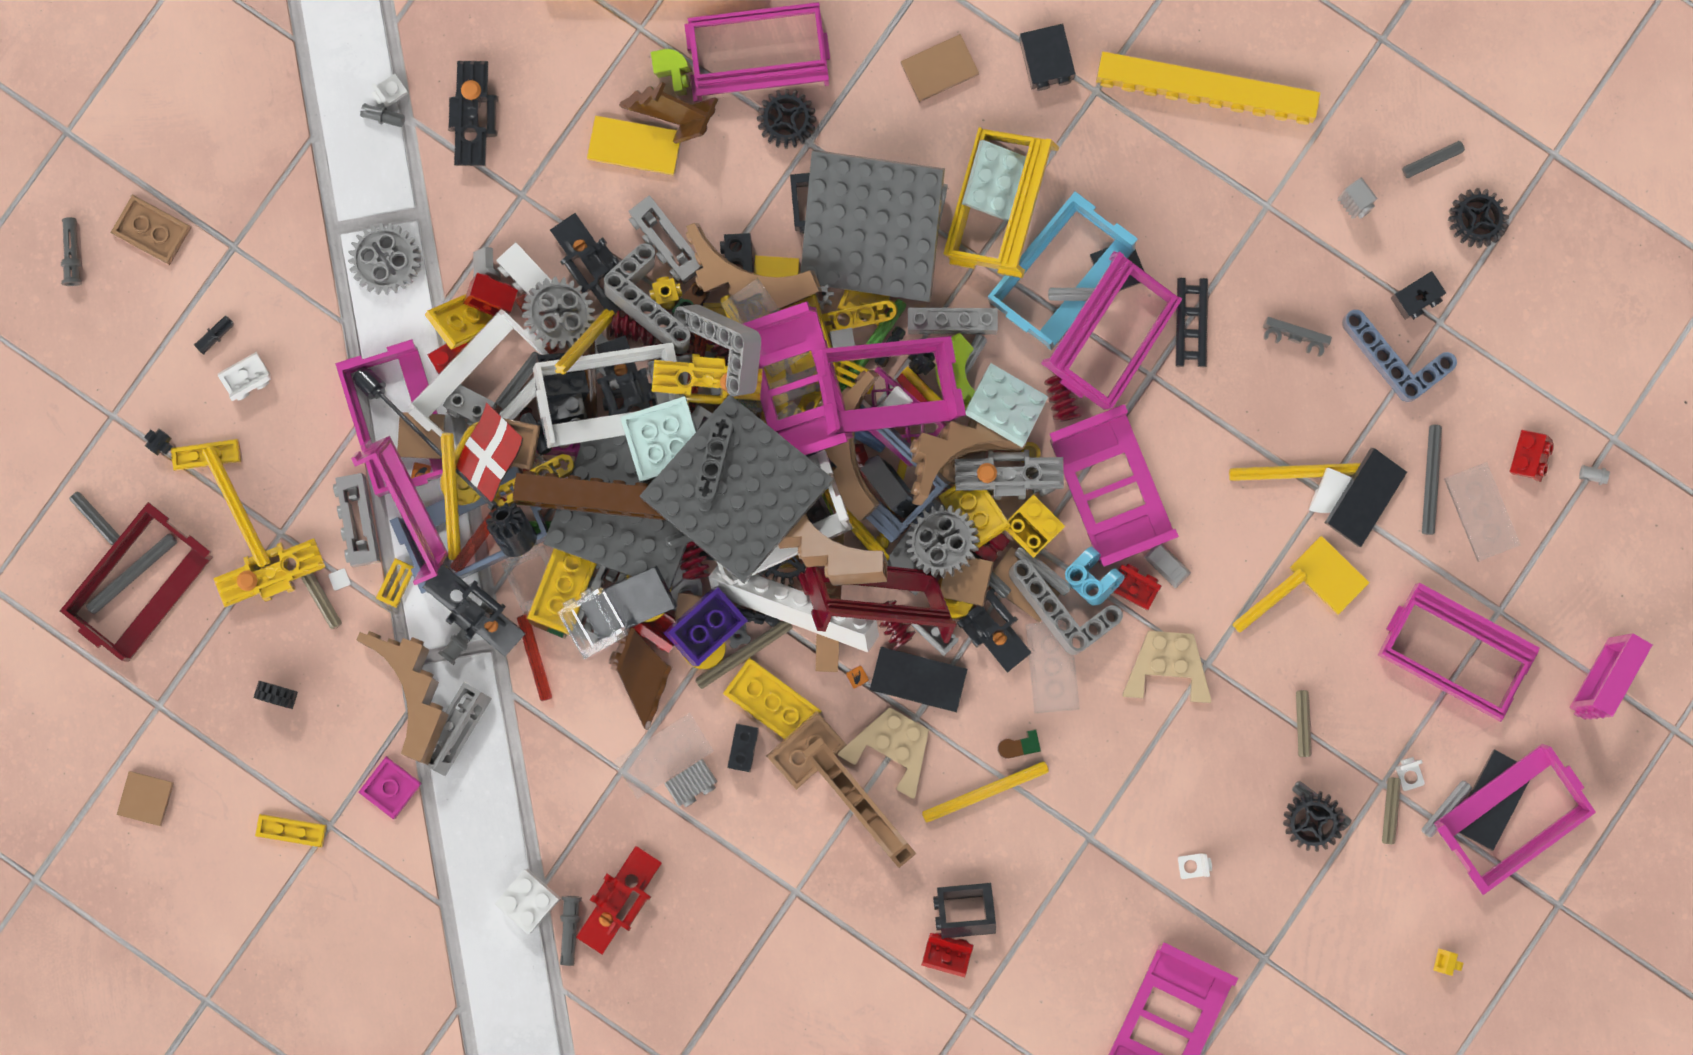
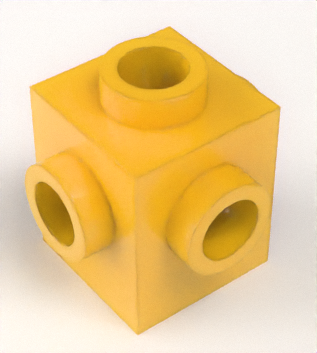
[649,276,683,310]

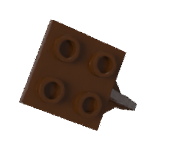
[619,82,718,144]
[609,627,672,730]

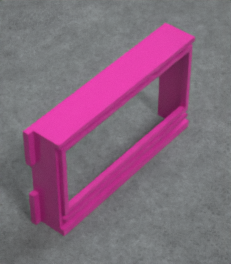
[684,2,830,102]
[1041,251,1182,410]
[813,336,966,435]
[335,339,443,497]
[351,436,448,585]
[1378,583,1540,722]
[1434,744,1596,895]

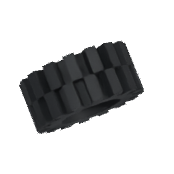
[253,681,298,709]

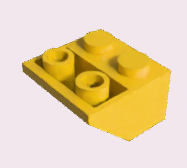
[1006,494,1065,558]

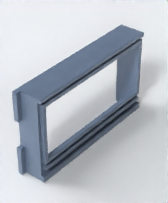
[806,387,950,543]
[389,466,548,594]

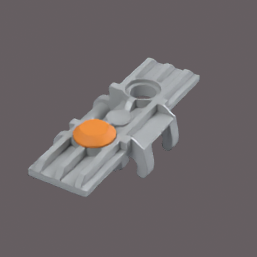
[955,450,1064,500]

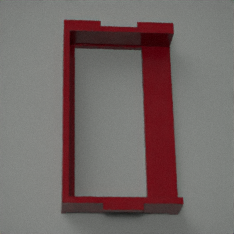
[60,502,213,662]
[799,566,957,643]

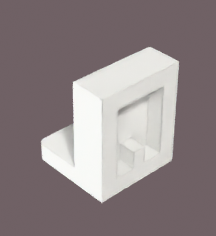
[371,74,408,108]

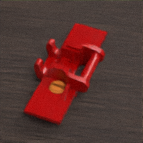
[576,846,662,955]

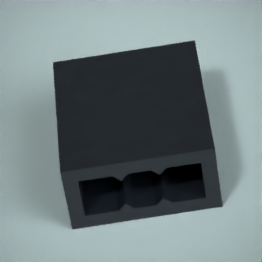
[1019,24,1076,91]

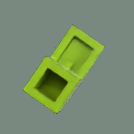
[651,49,693,96]

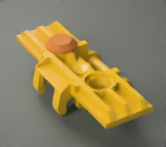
[652,354,763,405]
[213,538,326,607]

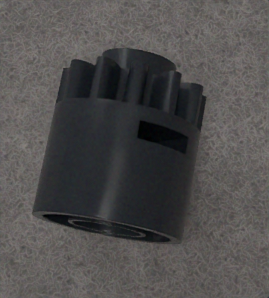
[486,502,537,557]

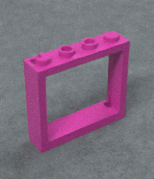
[1569,633,1653,720]

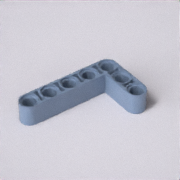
[1342,310,1457,402]

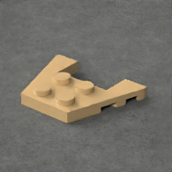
[1123,631,1211,703]
[838,707,929,799]

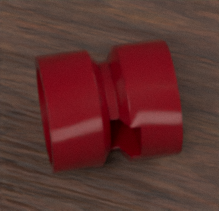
[972,533,1010,563]

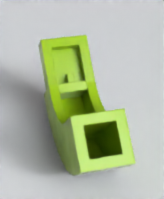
[936,333,975,410]

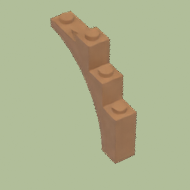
[686,223,822,312]
[818,370,880,521]
[910,418,1027,506]
[778,515,887,586]
[815,533,844,672]
[356,631,449,765]
[803,738,916,868]

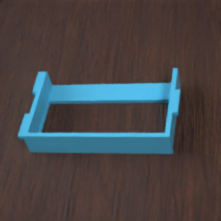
[988,191,1138,350]

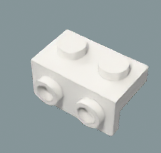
[218,352,271,401]

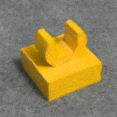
[1433,949,1464,976]

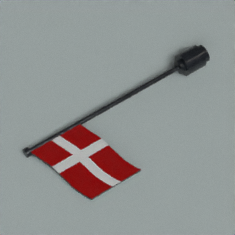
[353,367,523,510]

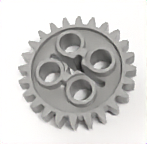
[348,223,421,295]
[522,277,595,350]
[906,505,980,578]

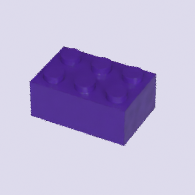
[663,587,748,666]

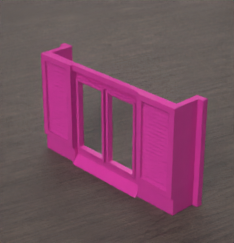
[743,302,853,456]
[1049,404,1179,567]
[1108,942,1238,1055]

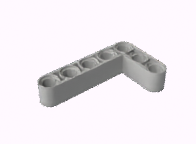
[604,243,690,354]
[674,304,761,396]
[1009,559,1123,655]

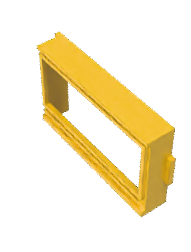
[943,127,1059,278]

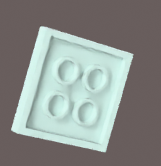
[962,140,1026,221]
[965,363,1048,447]
[620,396,697,482]

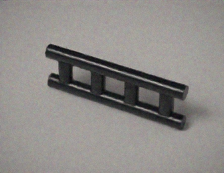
[1176,278,1208,367]

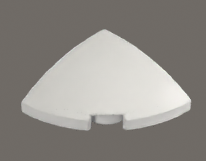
[1308,468,1352,513]

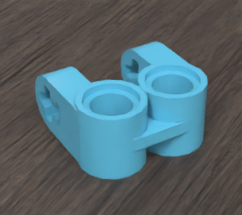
[1065,546,1125,606]

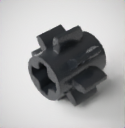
[907,352,936,375]
[144,428,173,456]

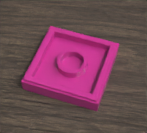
[358,756,422,820]

